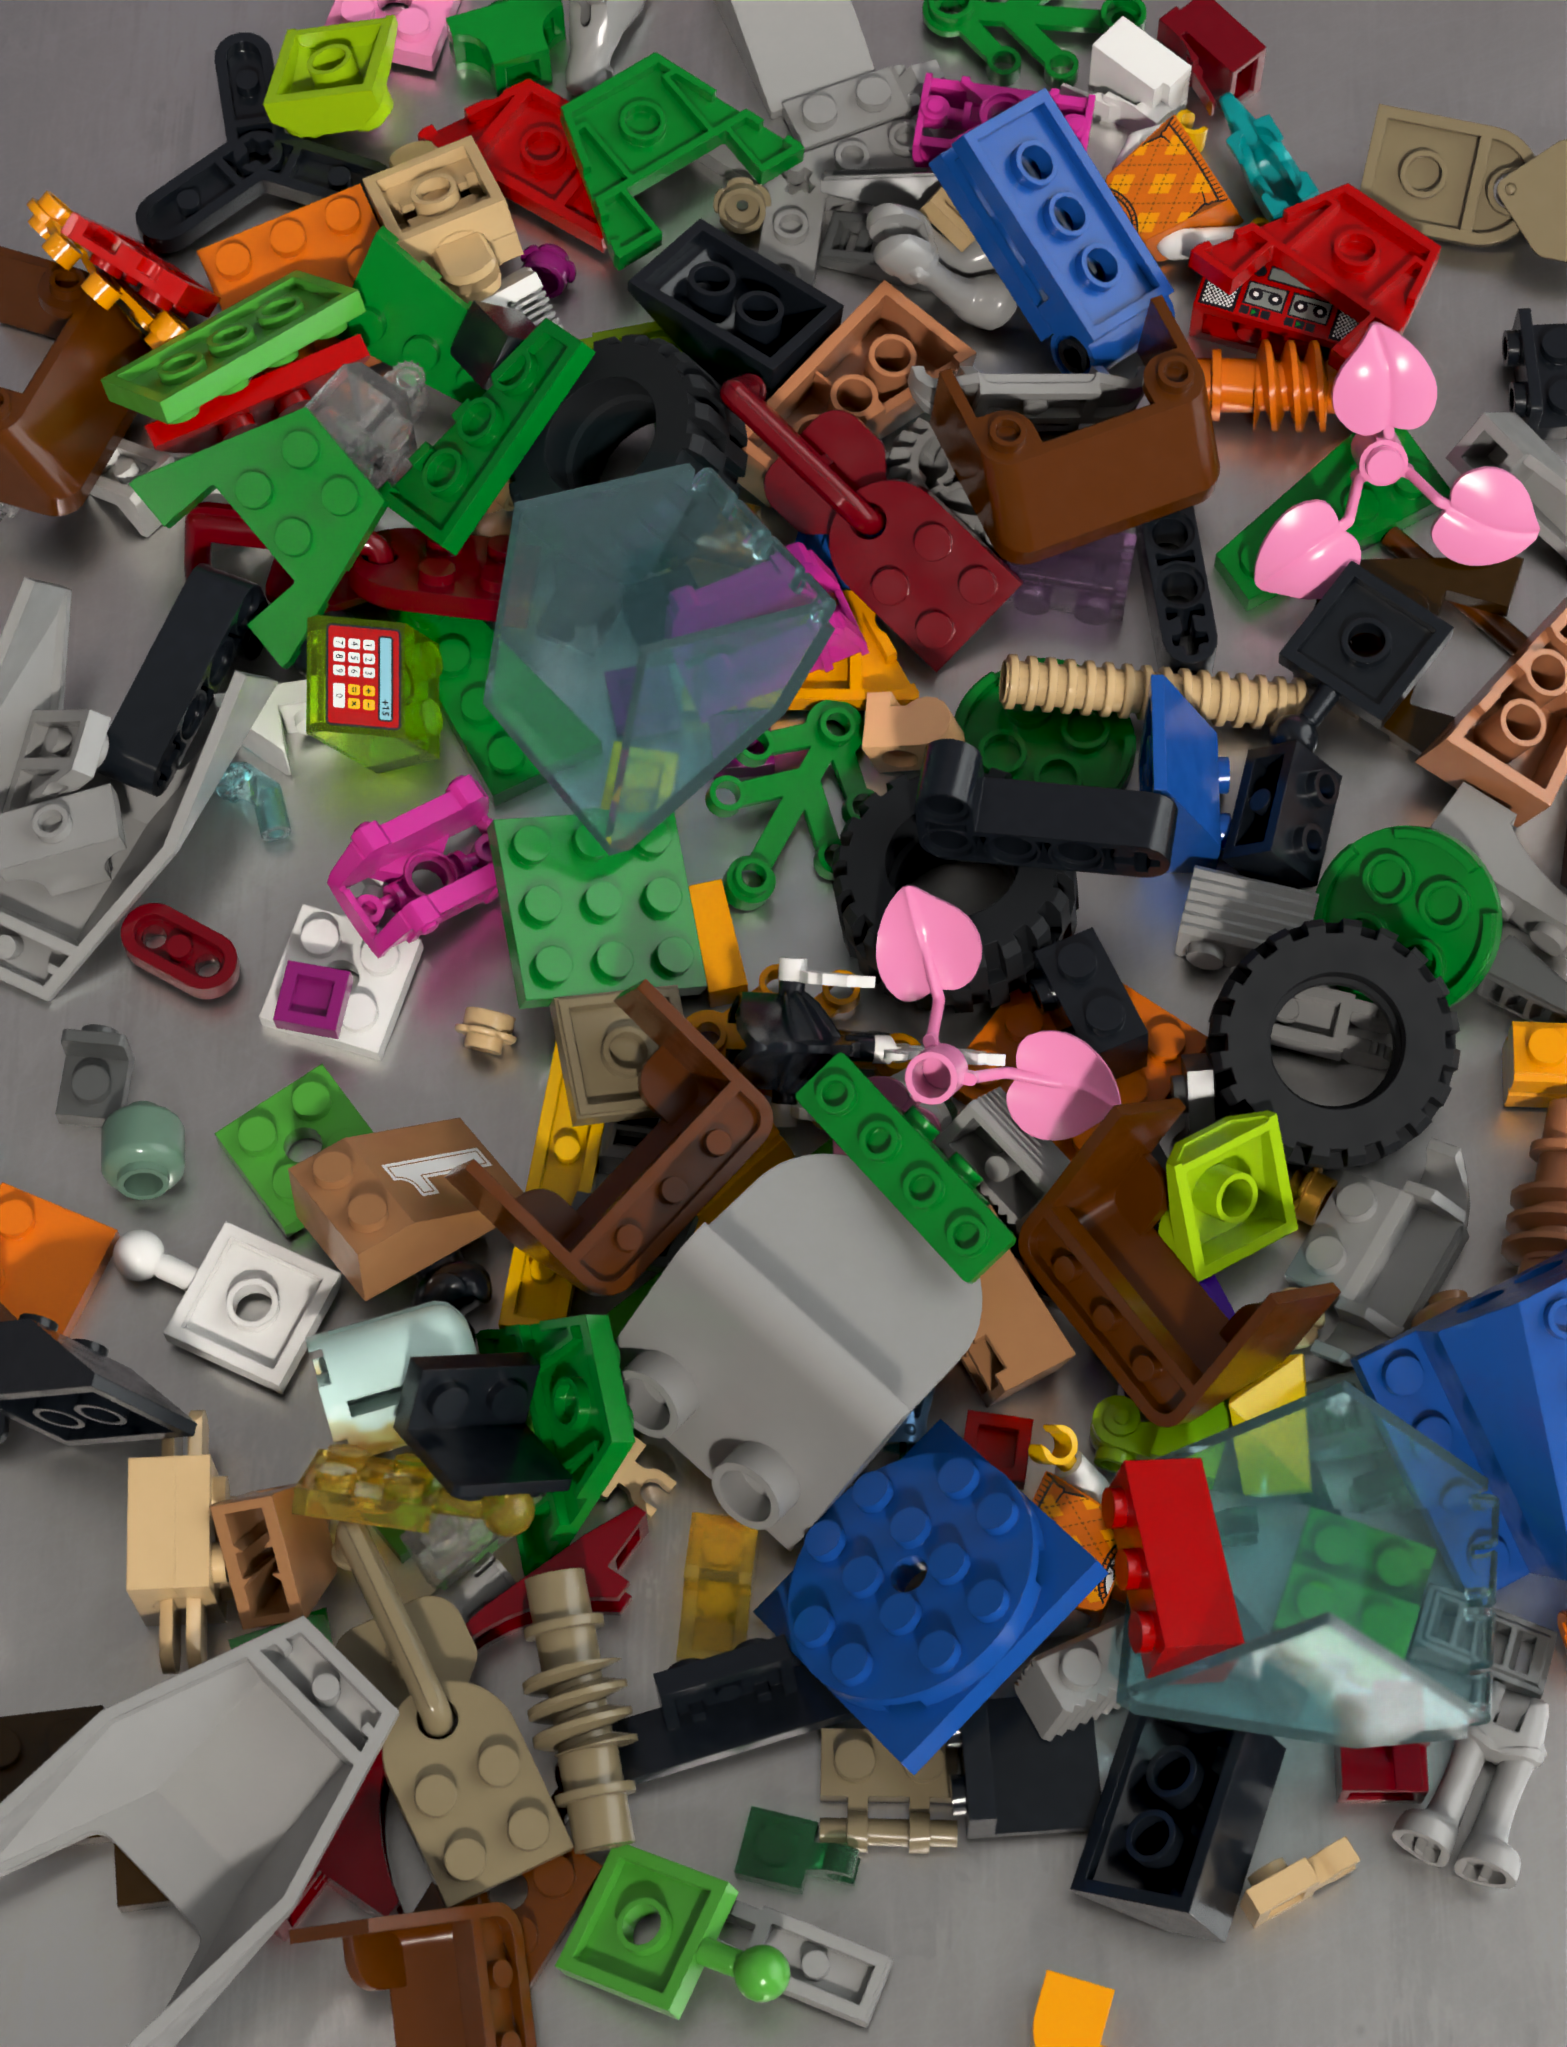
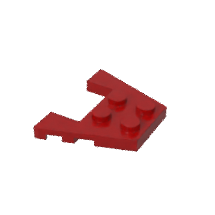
[1188,183,1441,371]

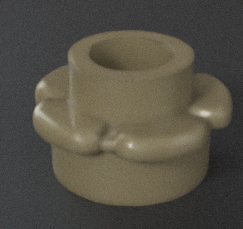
[713,176,771,234]

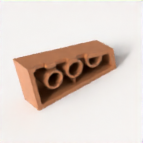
[737,279,977,508]
[1415,597,1567,828]

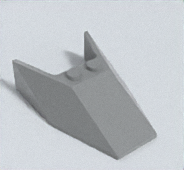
[0,577,279,1001]
[0,1615,400,2047]

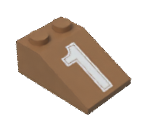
[288,1117,524,1302]

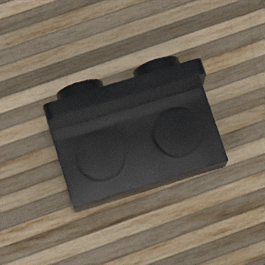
[1502,308,1567,440]

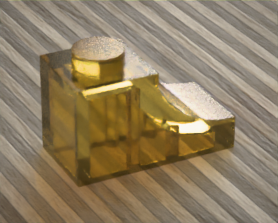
[676,1512,761,1662]

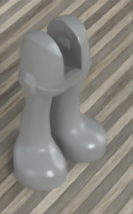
[866,203,1017,330]
[1392,1680,1549,1889]

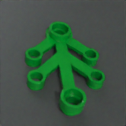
[922,0,1147,89]
[705,700,874,911]

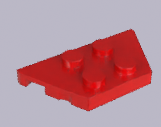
[417,78,607,252]
[60,211,221,319]
[144,334,370,453]

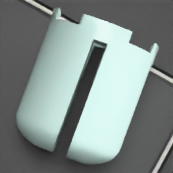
[305,1300,477,1465]

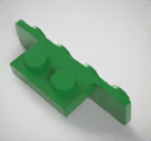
[796,1053,1016,1284]

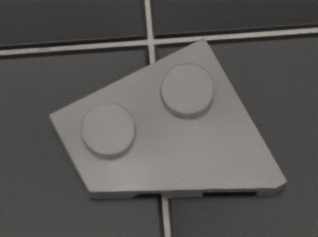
[2,709,112,813]

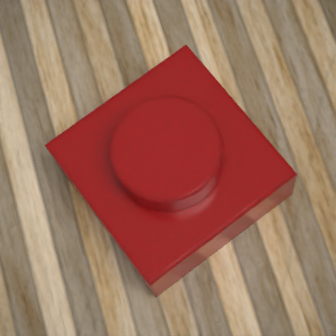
[964,1410,1034,1490]

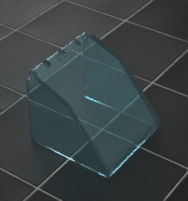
[483,463,836,856]
[1116,1380,1500,1749]

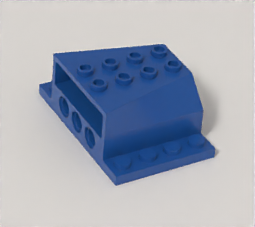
[1350,1249,1567,1601]

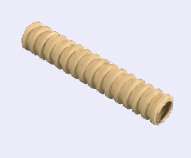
[999,654,1309,730]

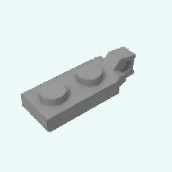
[782,59,945,153]

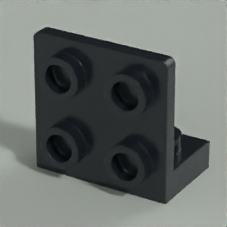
[393,1352,573,1501]

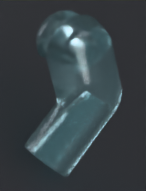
[216,762,292,841]

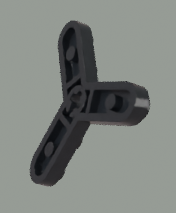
[136,32,388,253]

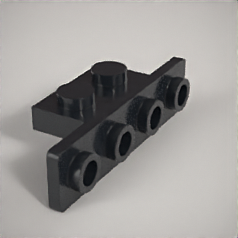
[612,1634,856,1785]

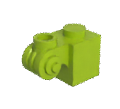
[1090,1395,1231,1492]

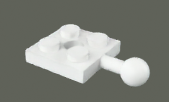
[259,878,424,1061]
[113,1221,343,1394]

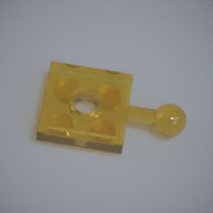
[292,1444,535,1537]

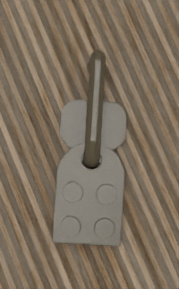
[1360,104,1567,263]
[331,1515,574,1908]

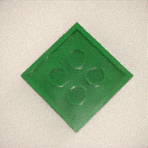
[487,808,707,1009]

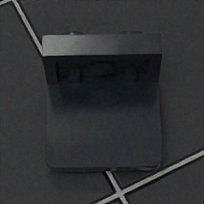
[946,1697,1101,1839]

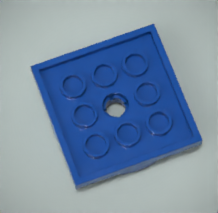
[753,1418,1109,1775]

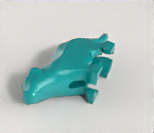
[1219,92,1319,222]

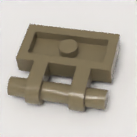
[819,1728,958,1854]

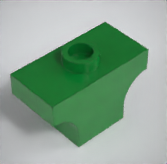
[446,0,566,97]

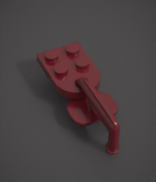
[720,374,1024,673]
[184,502,539,625]

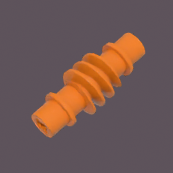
[1197,339,1338,433]

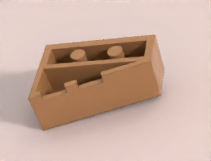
[961,1204,1076,1408]

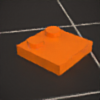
[0,1182,120,1338]

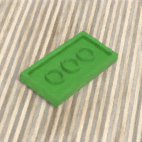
[100,270,366,424]

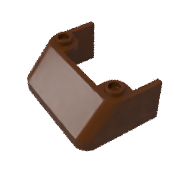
[0,246,153,517]
[930,295,1220,565]
[445,979,773,1297]
[1018,1098,1341,1427]
[289,1902,537,2047]

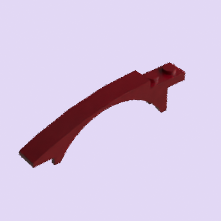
[273,1505,648,1942]

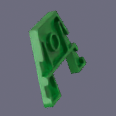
[560,52,805,271]
[129,407,389,669]
[476,1314,635,1576]

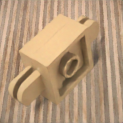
[362,135,524,304]
[126,1410,236,1675]

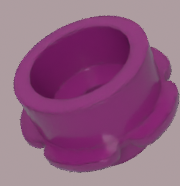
[520,243,576,299]

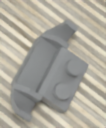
[907,366,1146,432]
[1284,1138,1470,1367]

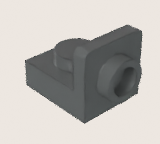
[55,1024,135,1127]

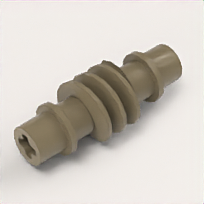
[522,1568,638,1854]

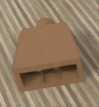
[210,1481,337,1630]

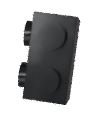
[1222,740,1342,889]
[1028,927,1149,1079]

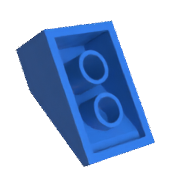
[1138,674,1231,873]

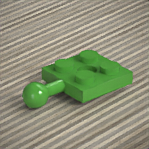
[214,1064,374,1238]
[555,1845,790,2020]

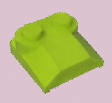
[263,14,398,139]
[1158,1110,1298,1283]

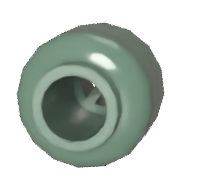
[101,1101,185,1200]

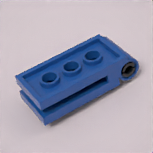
[928,87,1175,374]

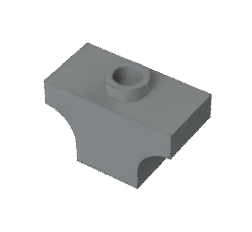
[0,783,127,896]

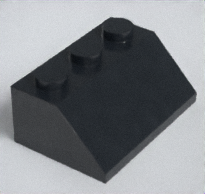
[1070,1697,1286,1943]

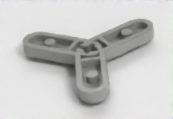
[697,118,934,287]

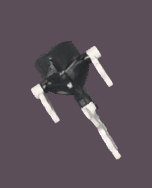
[725,957,1006,1127]

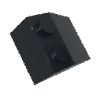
[627,218,844,402]
[0,1313,197,1446]

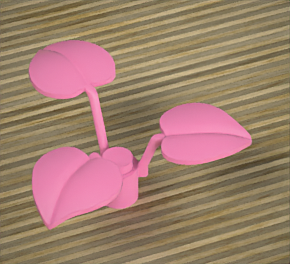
[1254,322,1540,600]
[833,885,1121,1156]

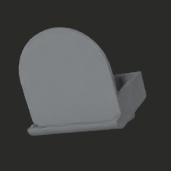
[615,1154,982,1552]

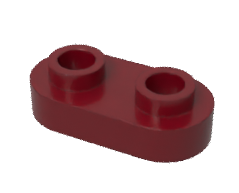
[121,903,240,999]

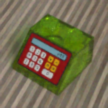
[306,615,443,774]

